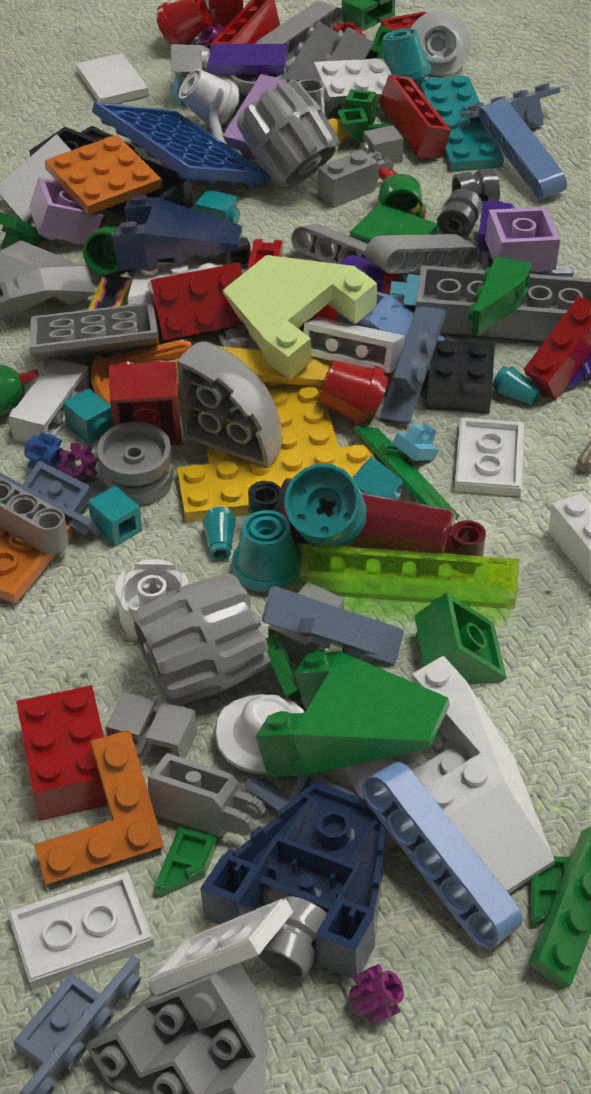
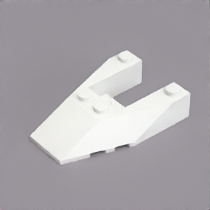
[330,656,555,893]

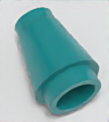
[492,366,541,405]
[202,507,236,560]

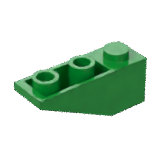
[468,256,532,336]

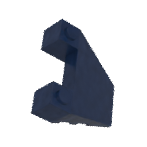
[113,195,243,271]
[200,782,387,979]

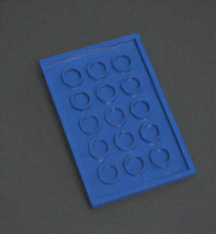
[92,102,270,186]

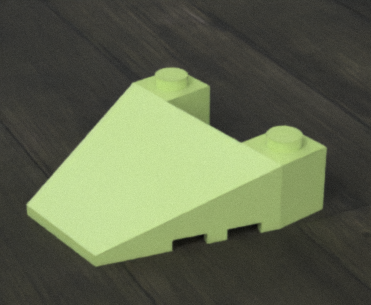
[223,255,377,380]

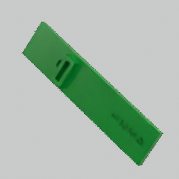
[353,425,459,519]

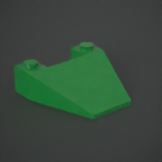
[255,650,450,777]

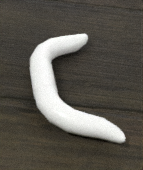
[209,87,243,155]

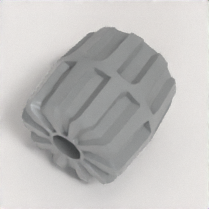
[237,80,340,187]
[133,573,270,705]

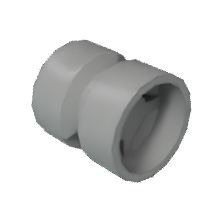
[258,896,327,979]

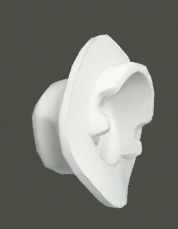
[411,11,472,76]
[214,694,305,775]

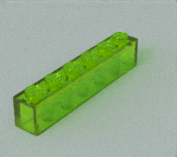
[300,544,519,609]

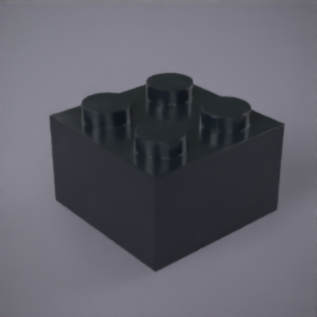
[427,340,495,414]

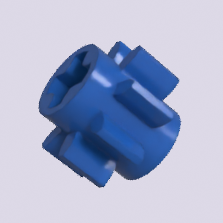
[24,432,64,470]

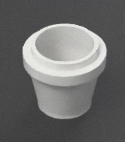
[179,68,239,129]

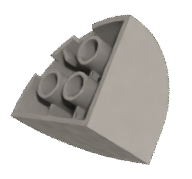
[177,342,283,468]

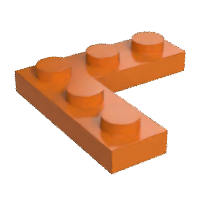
[34,729,164,884]

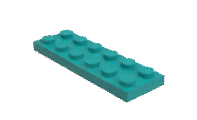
[419,75,504,172]

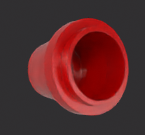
[156,0,212,46]
[317,360,388,426]

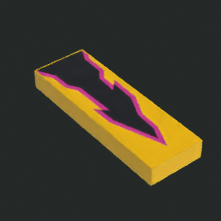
[88,275,132,310]

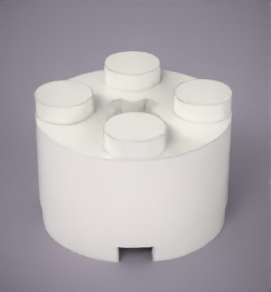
[115,559,188,641]

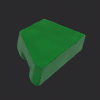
[265,634,301,701]
[153,827,218,898]
[530,856,571,928]

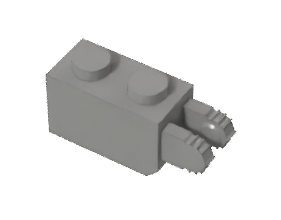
[318,150,394,208]
[148,753,266,837]

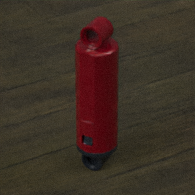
[248,478,486,571]

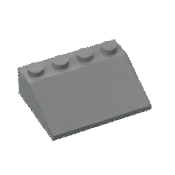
[30,302,159,363]

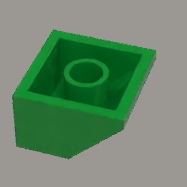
[414,592,507,685]

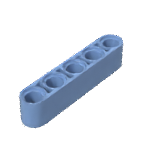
[478,98,567,200]
[362,762,522,949]

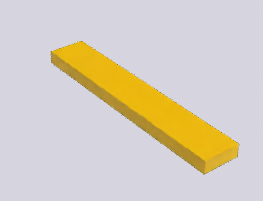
[219,346,396,393]

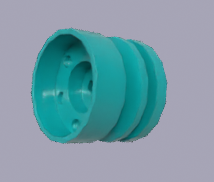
[284,464,367,550]

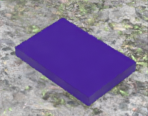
[207,44,288,75]

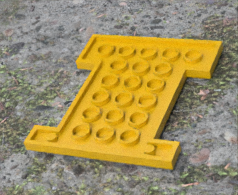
[171,361,375,522]

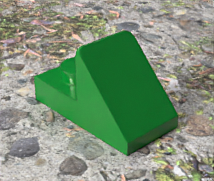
[0,212,46,250]

